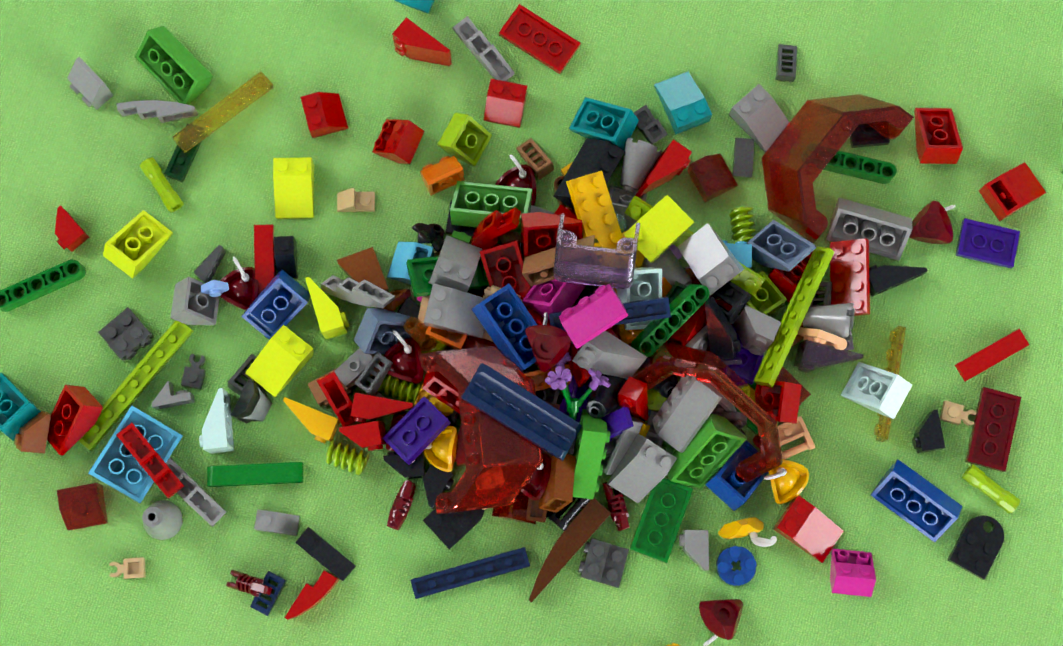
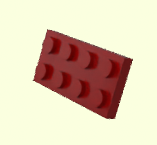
[499,4,581,74]
[830,238,870,316]

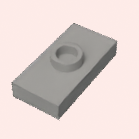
[684,324,709,364]
[335,348,373,387]

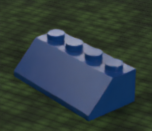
[472,284,537,374]
[871,459,962,542]

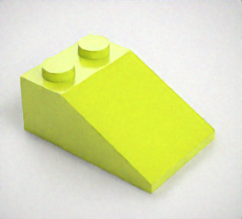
[273,157,314,219]
[624,195,695,263]
[103,210,173,279]
[305,277,350,340]
[245,325,313,397]

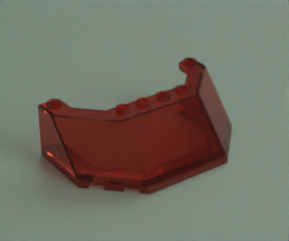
[761,94,914,244]
[632,342,783,483]
[420,346,543,514]

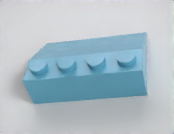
[88,405,183,503]

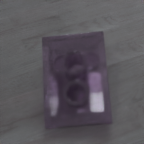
[794,340,864,373]

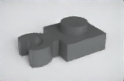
[181,354,206,389]

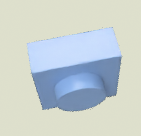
[201,280,229,297]

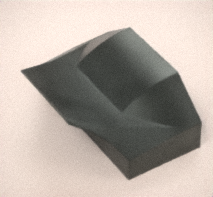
[231,380,272,423]

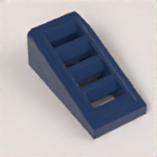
[250,571,287,616]

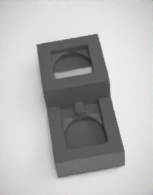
[634,105,668,145]
[733,138,754,177]

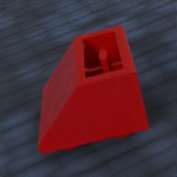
[372,119,425,164]

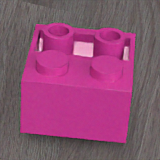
[830,548,876,597]

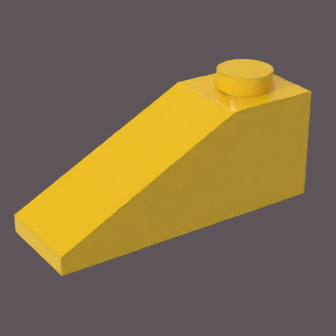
[283,397,340,444]

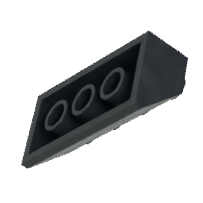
[553,138,625,211]

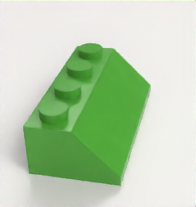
[135,26,213,105]
[450,181,532,232]
[573,409,610,500]
[668,413,747,489]

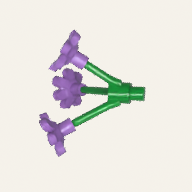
[545,352,611,420]

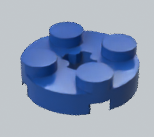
[716,546,757,586]

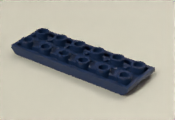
[461,363,582,461]

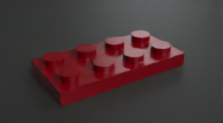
[965,387,1022,472]

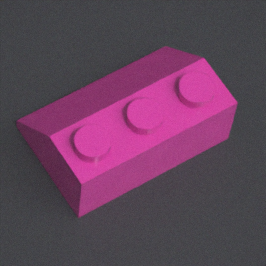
[522,270,591,320]
[559,284,629,349]

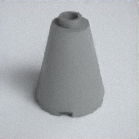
[620,138,662,193]
[641,248,693,286]
[802,303,855,342]
[142,500,183,540]

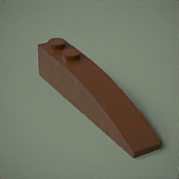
[529,498,611,603]

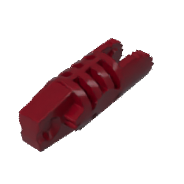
[387,480,416,531]
[602,482,629,531]
[226,570,272,597]

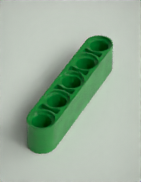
[803,145,897,184]
[0,259,86,312]
[631,284,710,357]
[207,462,303,487]

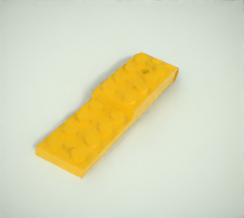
[566,171,644,344]

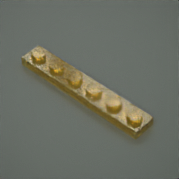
[172,72,273,153]
[874,326,906,442]

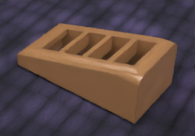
[516,138,554,180]

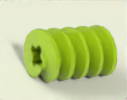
[729,207,756,244]
[378,374,421,405]
[326,440,370,475]

